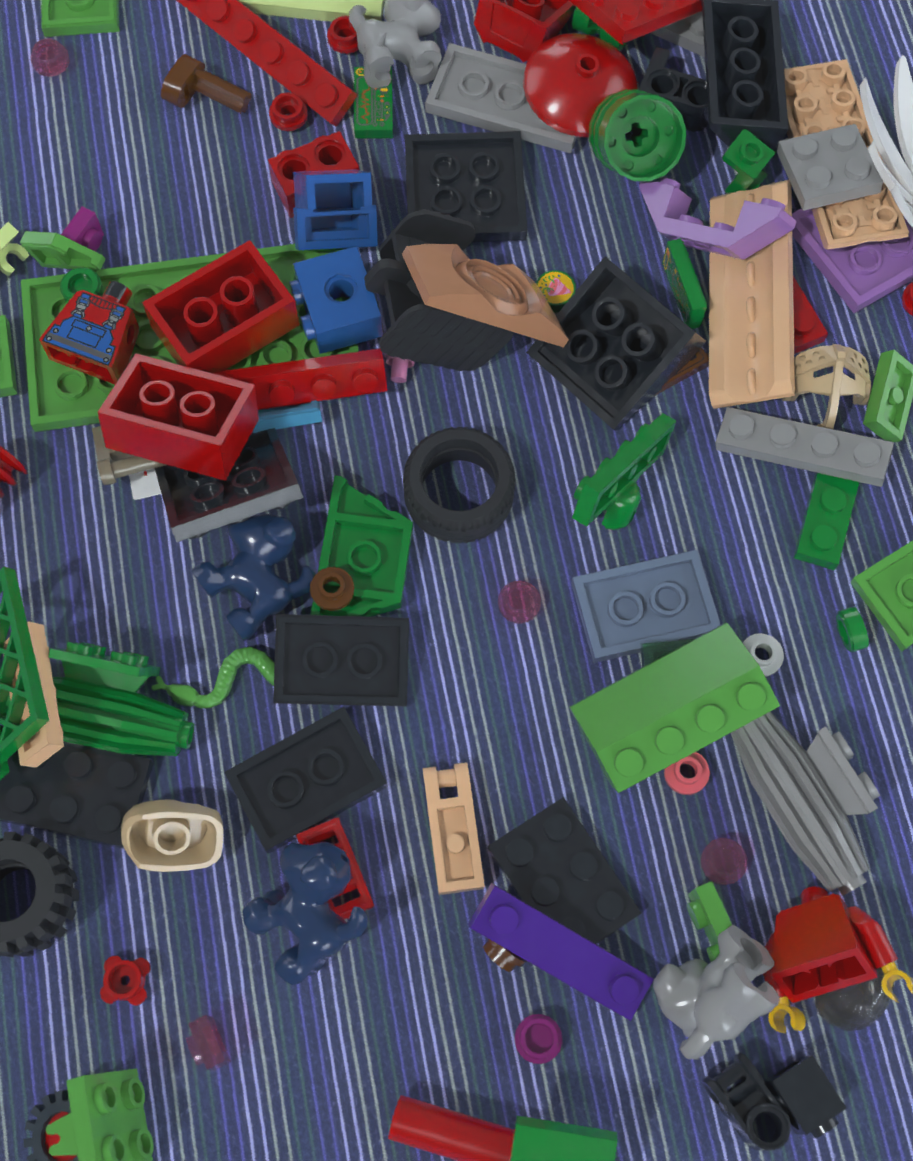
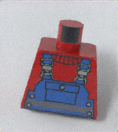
[39,281,139,384]

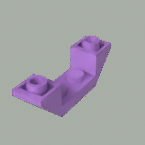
[639,177,797,260]

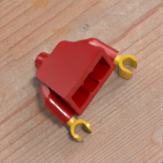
[763,886,913,1033]

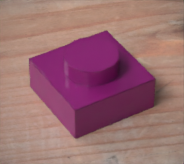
[60,206,104,251]

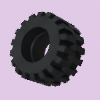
[0,831,79,957]

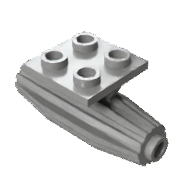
[731,711,880,896]

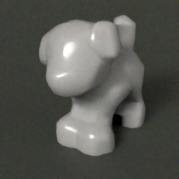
[349,0,442,89]
[653,925,780,1060]

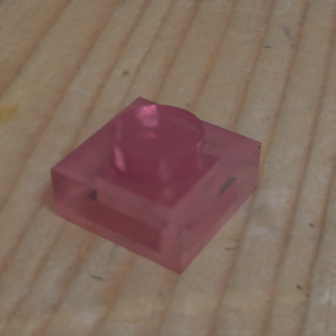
[186,1015,231,1071]

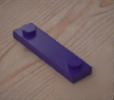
[468,883,654,1021]

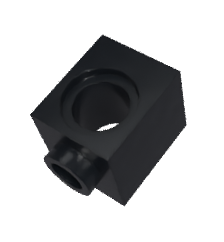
[764,1055,847,1138]

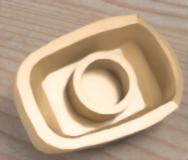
[121,800,223,872]

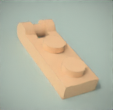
[422,762,485,895]

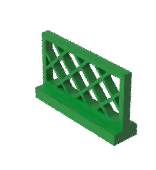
[0,567,49,780]

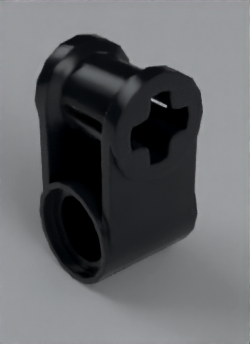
[702,1052,791,1151]

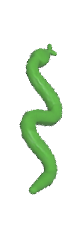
[151,647,275,709]

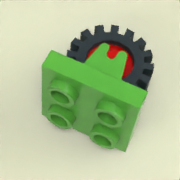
[23,1068,154,1161]

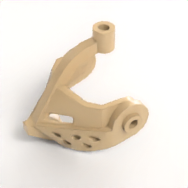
[782,344,871,429]

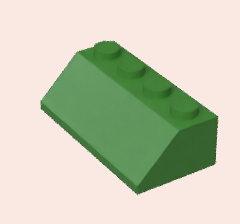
[569,623,780,793]

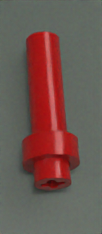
[388,1095,514,1161]

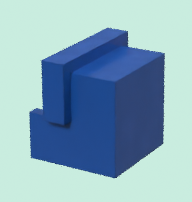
[293,169,378,250]

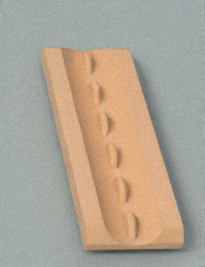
[784,59,909,250]
[709,179,795,409]

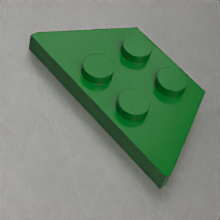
[311,475,413,617]

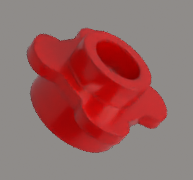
[100,956,151,1006]

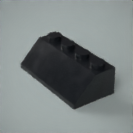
[702,0,789,158]

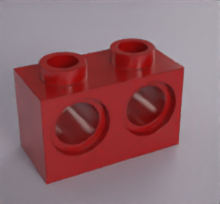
[268,131,360,219]

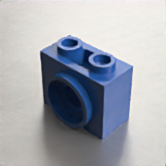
[289,246,383,354]

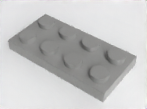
[425,43,577,153]

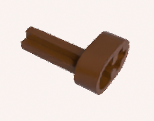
[161,54,252,114]

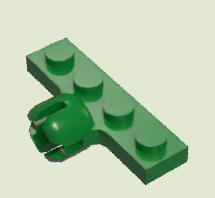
[572,413,677,530]

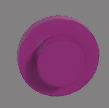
[514,1014,562,1064]

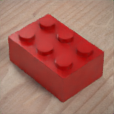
[142,240,300,374]
[98,353,259,481]

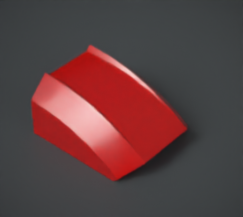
[474,0,576,63]

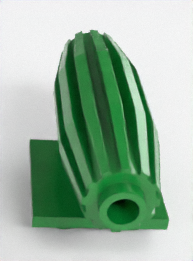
[3,642,195,756]

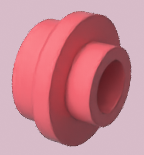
[664,752,710,795]

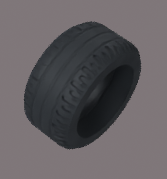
[403,427,515,543]

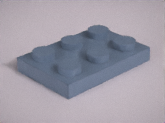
[571,550,721,663]

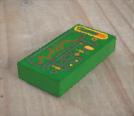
[354,66,393,139]
[662,238,707,329]

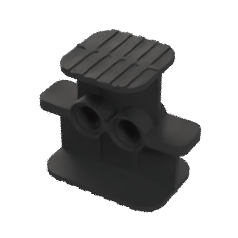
[364,209,514,371]

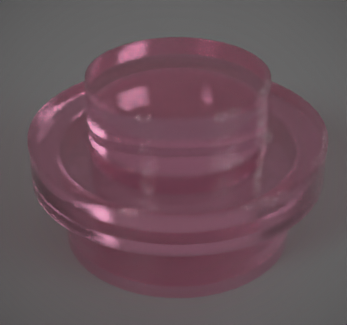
[30,38,70,77]
[498,581,541,624]
[700,838,747,885]

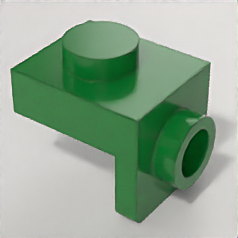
[722,129,775,194]

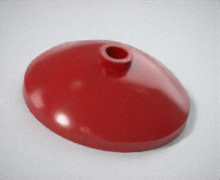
[523,33,638,137]

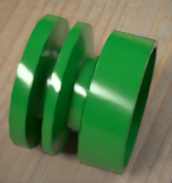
[589,89,686,181]

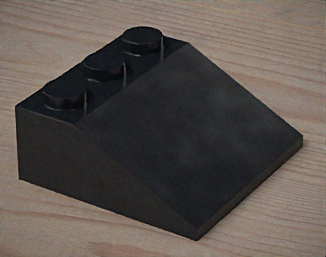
[526,256,706,431]

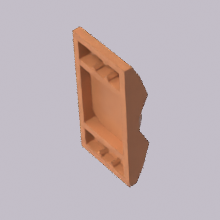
[402,244,568,348]

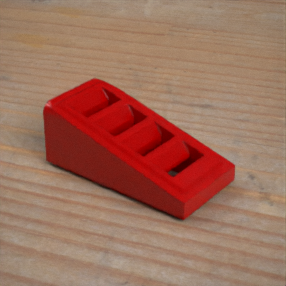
[296,817,375,920]

